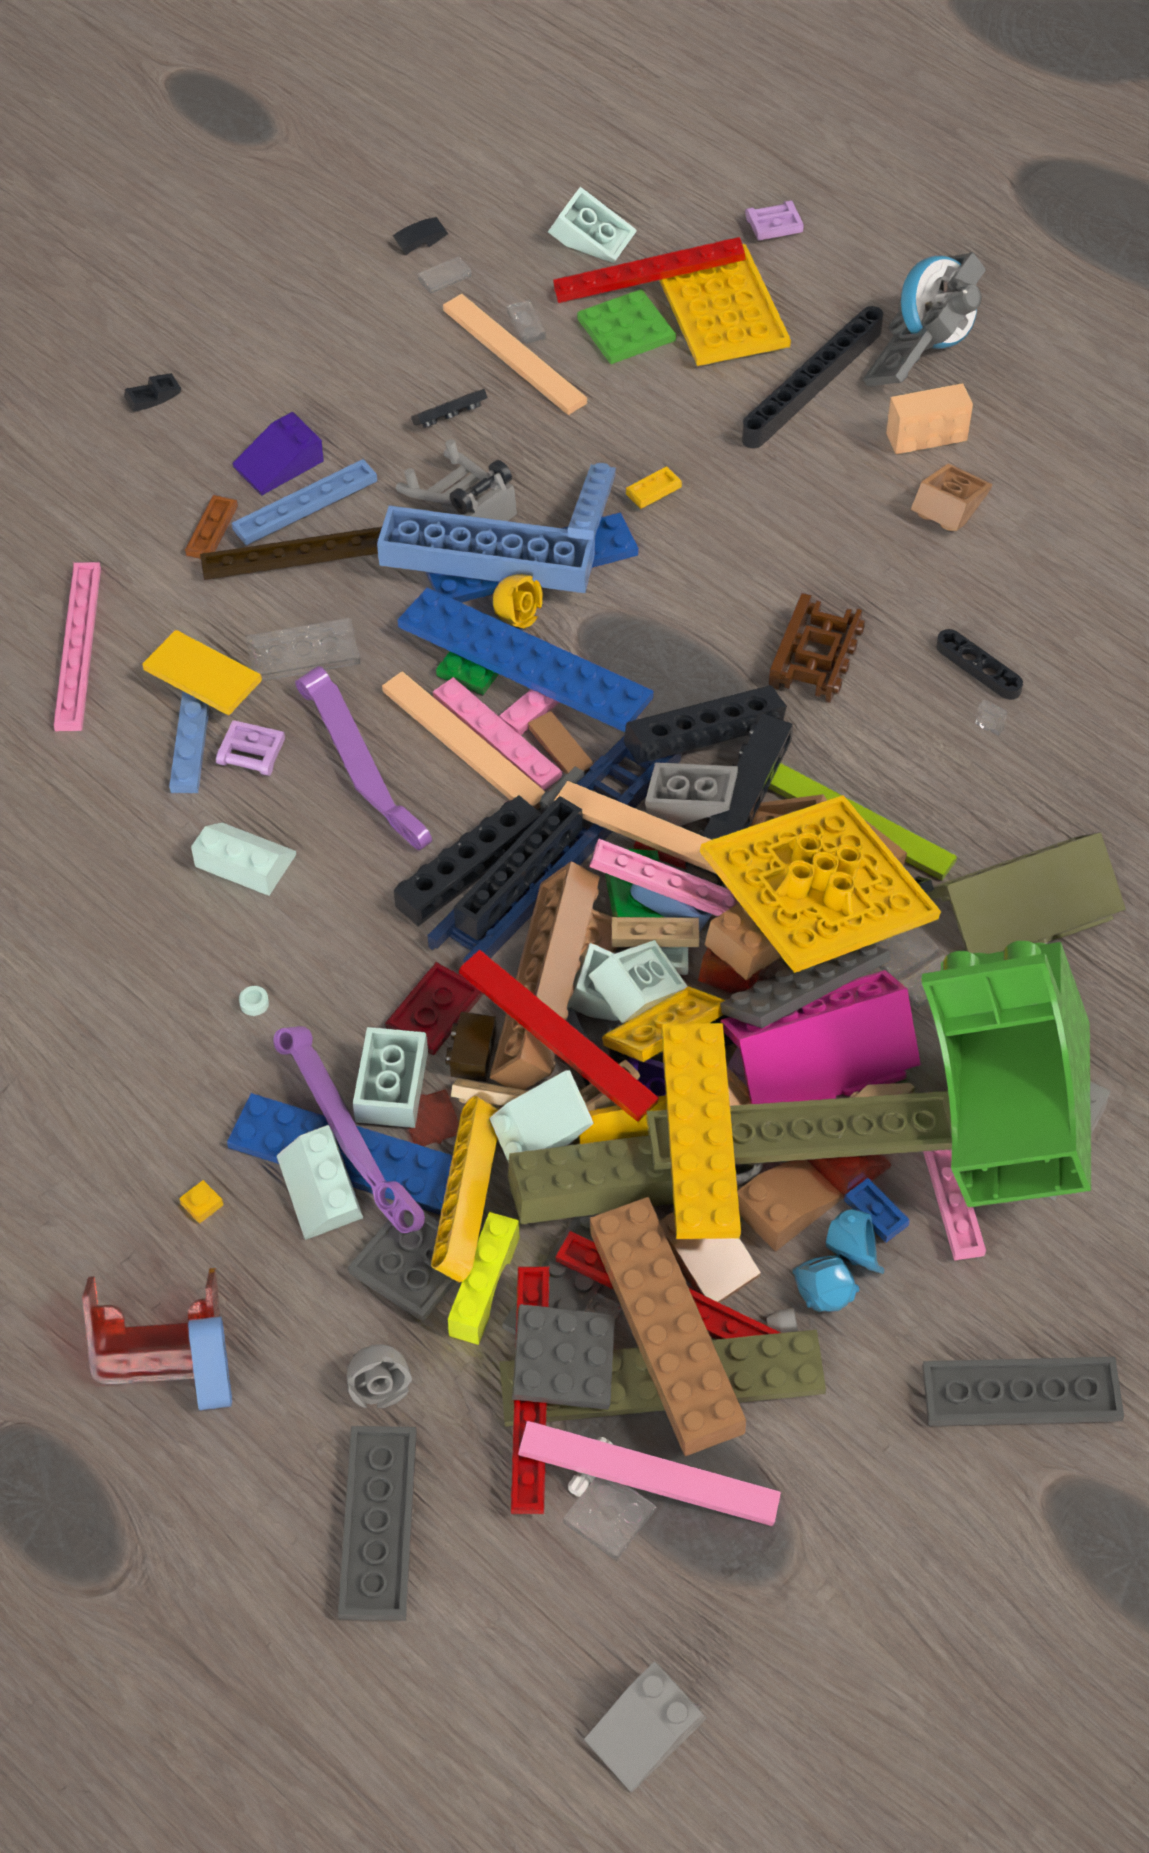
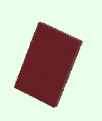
[385,962,484,1056]

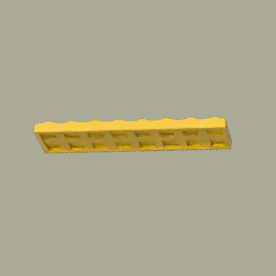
[661,1023,741,1239]

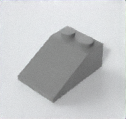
[645,763,738,826]
[584,1661,707,1793]

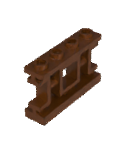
[769,593,865,703]

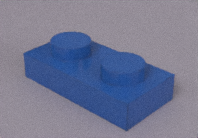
[844,1178,910,1243]

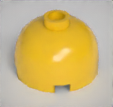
[493,574,543,629]

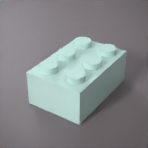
[353,1027,428,1128]

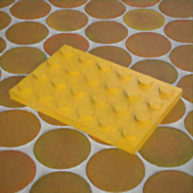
[659,244,791,366]

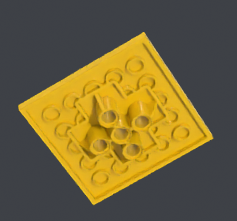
[699,795,941,973]

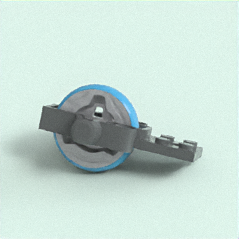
[863,252,986,386]

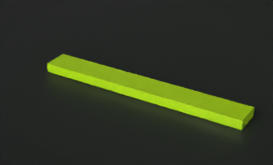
[769,763,957,881]

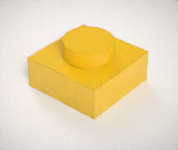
[179,1180,224,1224]

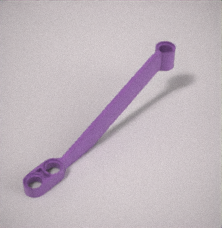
[295,666,432,851]
[273,1026,425,1233]

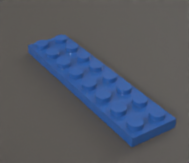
[426,512,639,603]
[227,1093,453,1215]

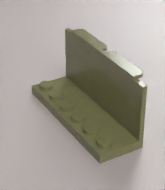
[929,832,1126,954]

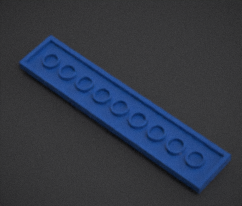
[397,587,654,732]

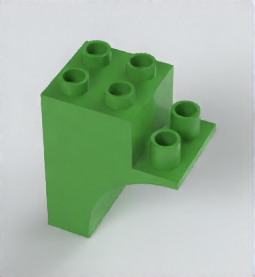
[921,941,1091,1207]

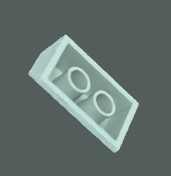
[191,823,296,896]
[276,1125,363,1240]

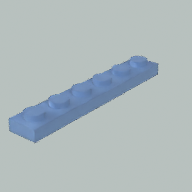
[232,459,377,545]
[567,463,616,540]
[169,691,210,793]

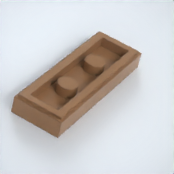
[528,711,594,776]

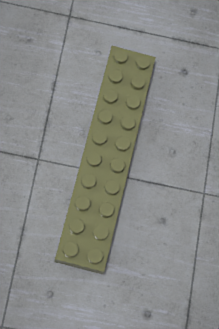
[646,1091,952,1170]
[499,1330,826,1427]

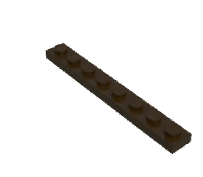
[200,527,382,580]

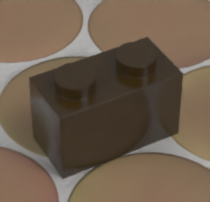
[445,1012,497,1082]

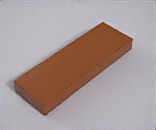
[185,495,238,559]

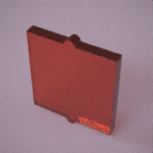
[407,1089,459,1146]

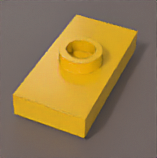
[626,466,682,509]

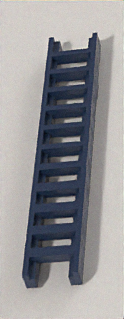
[427,736,681,964]

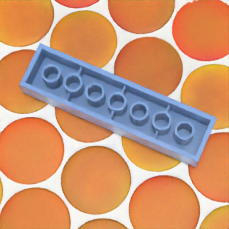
[377,506,595,593]

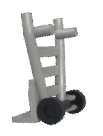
[396,439,517,521]

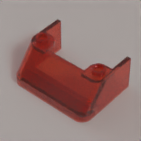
[82,1268,220,1385]

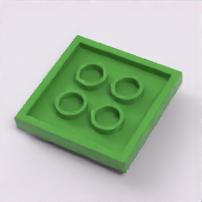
[577,289,676,364]

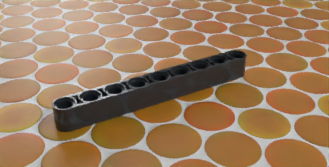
[742,306,883,449]

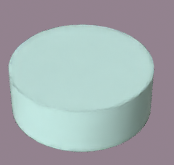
[239,986,269,1016]

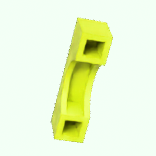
[447,1212,520,1345]

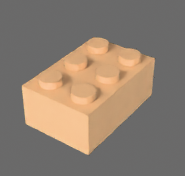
[886,383,973,454]

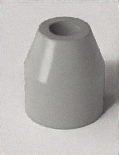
[766,1308,798,1333]

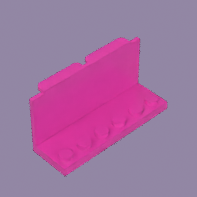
[720,970,921,1104]

